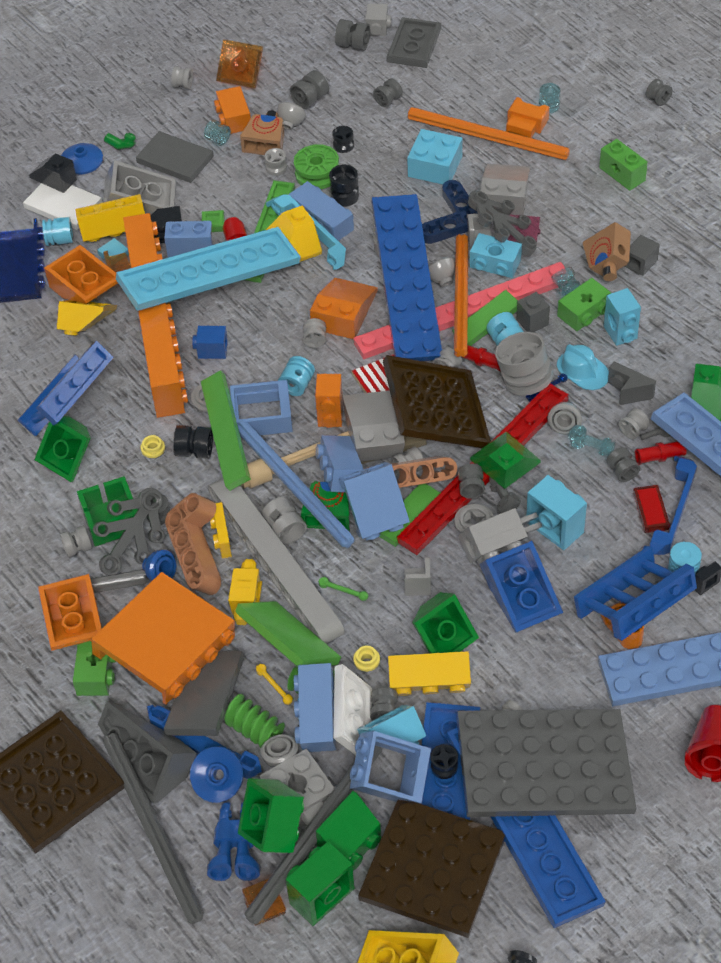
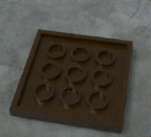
[383,355,491,448]
[0,710,124,854]
[358,799,505,938]

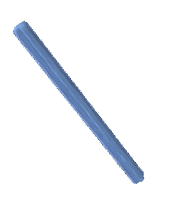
[238,421,355,548]

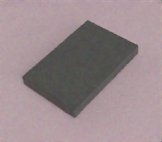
[387,17,441,68]
[136,131,214,183]

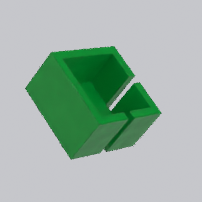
[76,476,138,547]

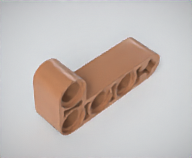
[364,456,457,488]
[165,493,221,595]

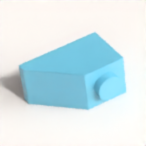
[357,705,426,744]

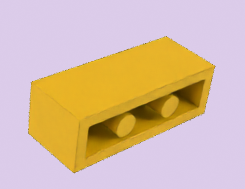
[75,194,145,242]
[388,651,471,696]

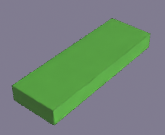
[452,290,518,346]
[379,483,440,547]

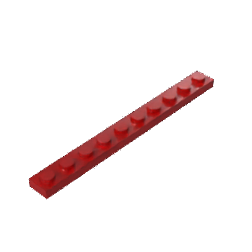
[397,384,569,555]

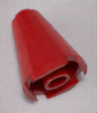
[685,705,721,782]

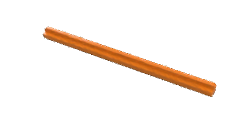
[408,107,570,160]
[454,234,468,357]

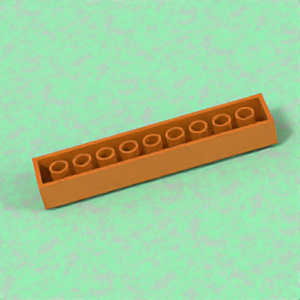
[123,213,188,418]

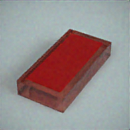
[633,485,670,533]

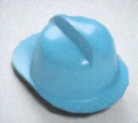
[557,344,609,390]

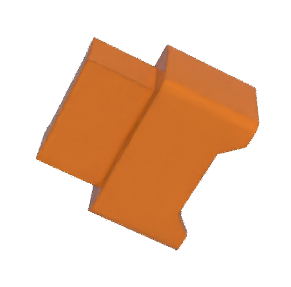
[506,97,549,138]

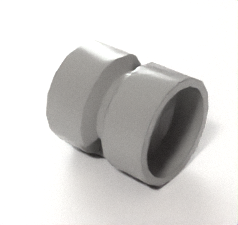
[262,497,307,545]

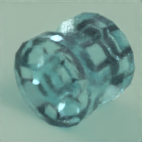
[204,119,231,146]

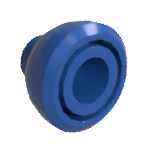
[142,550,177,581]

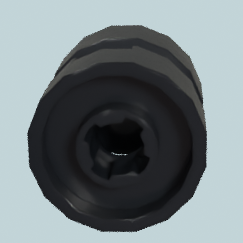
[329,164,359,207]
[173,425,213,459]

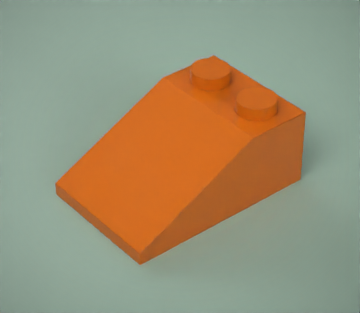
[44,245,118,304]
[310,278,378,339]
[38,574,102,651]

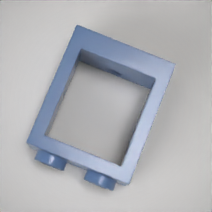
[230,380,293,437]
[350,731,431,804]

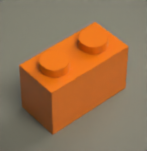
[214,86,251,135]
[315,374,343,428]

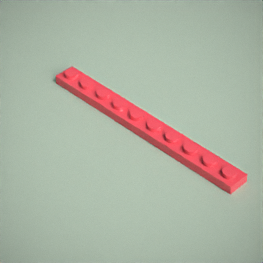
[353,262,572,360]

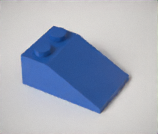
[479,541,563,633]

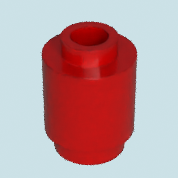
[222,217,247,241]

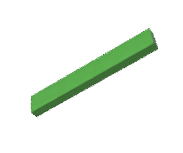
[244,180,295,283]
[201,370,251,491]

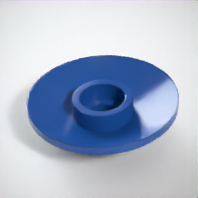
[61,143,103,175]
[190,747,243,803]

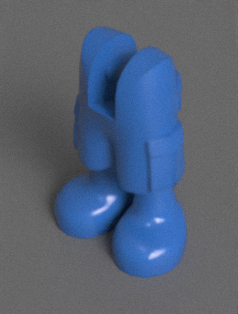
[207,802,261,881]

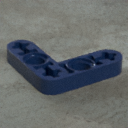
[422,180,478,244]

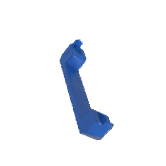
[643,455,697,555]
[147,705,262,779]

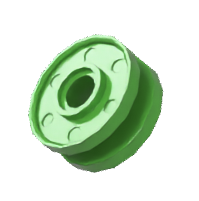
[293,144,339,189]

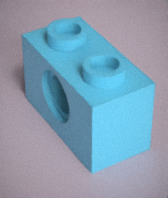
[470,233,522,278]
[604,288,641,346]

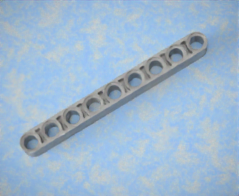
[208,478,345,644]

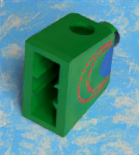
[301,481,350,531]

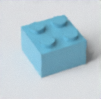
[407,129,463,184]
[526,475,587,550]

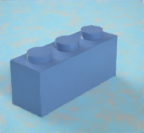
[288,181,354,241]
[316,435,363,492]
[294,663,336,752]

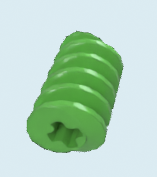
[225,694,285,748]

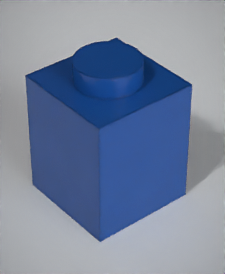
[192,326,228,359]

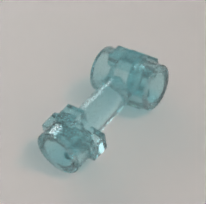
[569,425,616,456]

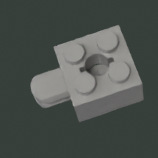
[458,508,543,564]
[259,748,334,829]

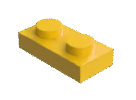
[210,502,232,558]

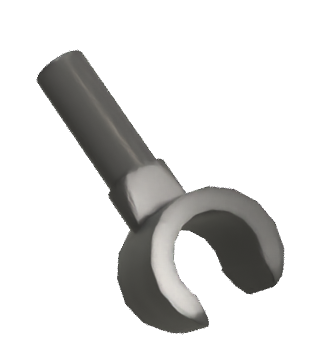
[640,427,671,440]

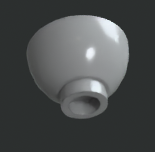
[277,102,306,130]
[428,257,455,287]
[548,402,582,435]
[260,734,299,768]

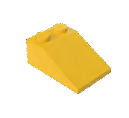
[358,930,459,963]

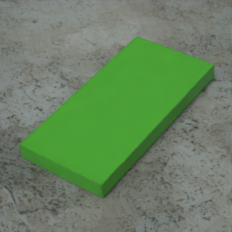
[235,601,341,667]

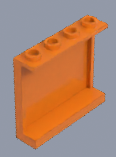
[91,572,235,705]

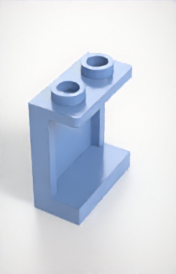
[164,221,213,258]
[339,462,410,540]

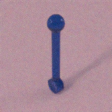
[526,373,568,402]

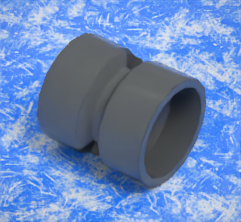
[335,19,370,51]
[289,70,329,109]

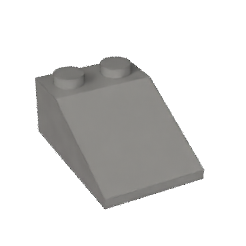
[103,160,176,215]
[480,163,530,216]
[342,391,405,462]

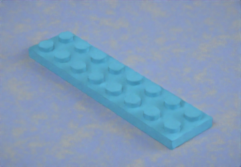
[116,227,301,311]

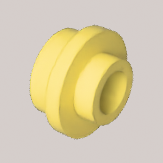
[141,435,165,458]
[353,646,380,672]

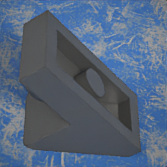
[608,361,656,405]

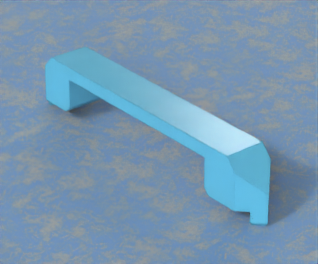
[266,195,346,270]

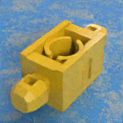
[228,559,262,625]

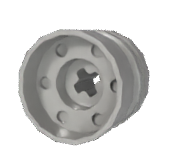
[495,332,554,396]

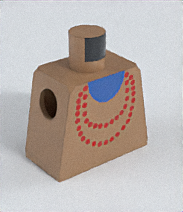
[240,110,284,155]
[583,222,631,281]

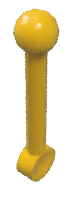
[256,664,293,705]

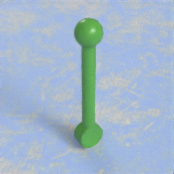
[318,577,368,601]

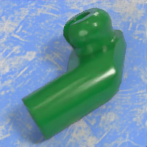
[104,133,136,150]

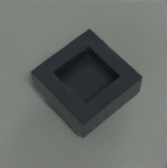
[695,561,721,595]

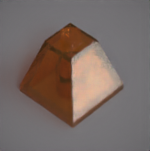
[216,39,263,88]

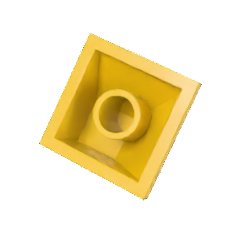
[266,205,322,262]
[57,300,117,335]

